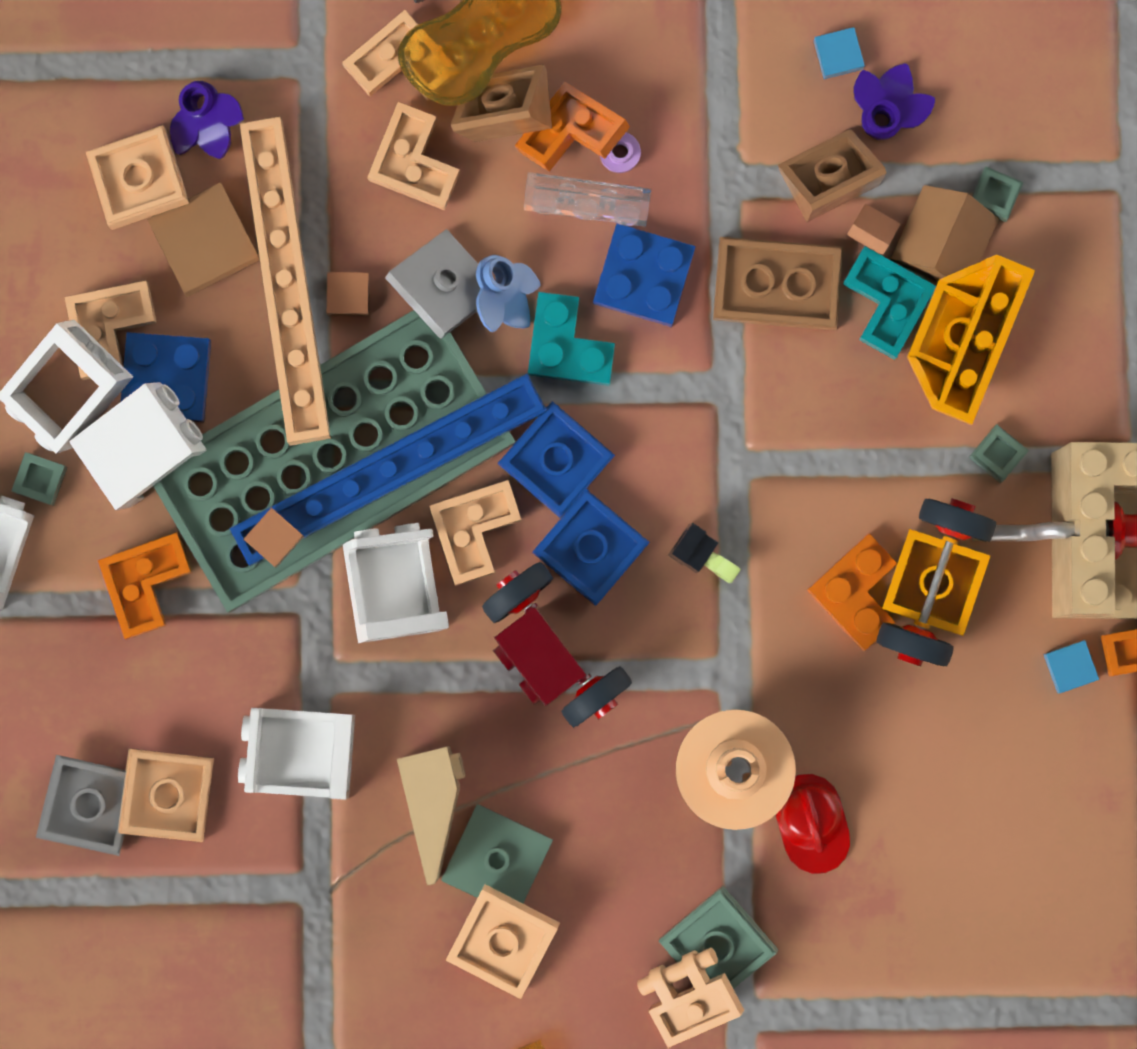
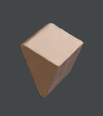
[451,64,552,142]
[778,129,887,222]
[890,185,999,282]

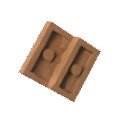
[147,182,260,297]

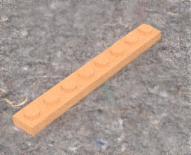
[240,117,331,446]

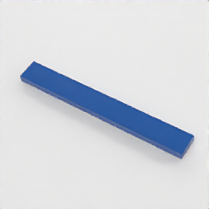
[229,373,547,567]

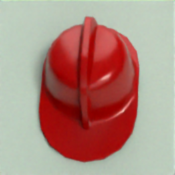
[776,774,850,874]

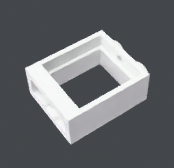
[0,320,133,454]

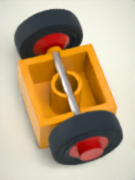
[877,498,996,667]

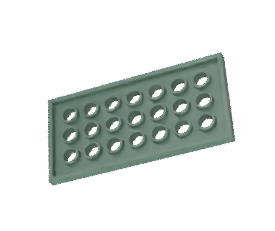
[153,310,516,613]

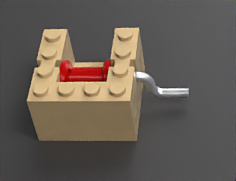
[972,442,1137,619]

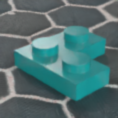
[843,246,936,360]
[528,292,615,386]

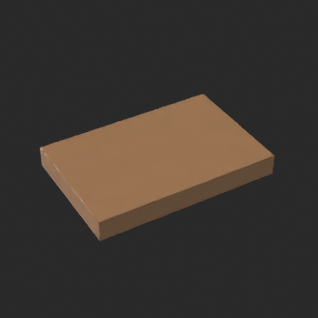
[713,237,843,331]

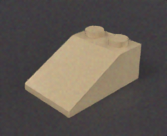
[397,746,466,885]

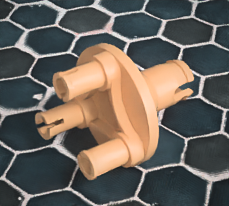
[676,710,796,830]

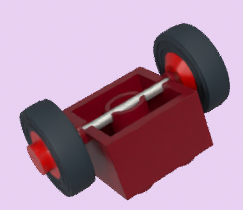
[482,562,632,728]

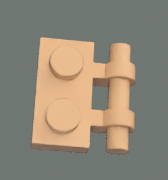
[637,948,744,1048]

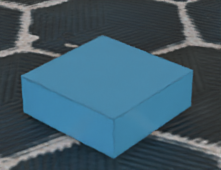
[813,27,865,80]
[1043,640,1099,694]

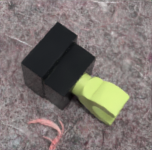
[668,523,741,584]

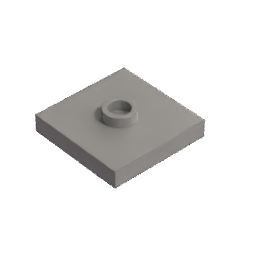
[385,229,480,339]
[36,755,126,856]

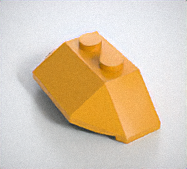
[907,254,1035,425]

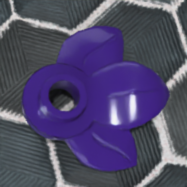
[853,63,935,140]
[170,81,244,159]

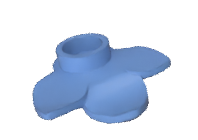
[476,255,541,332]

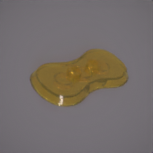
[398,0,562,106]

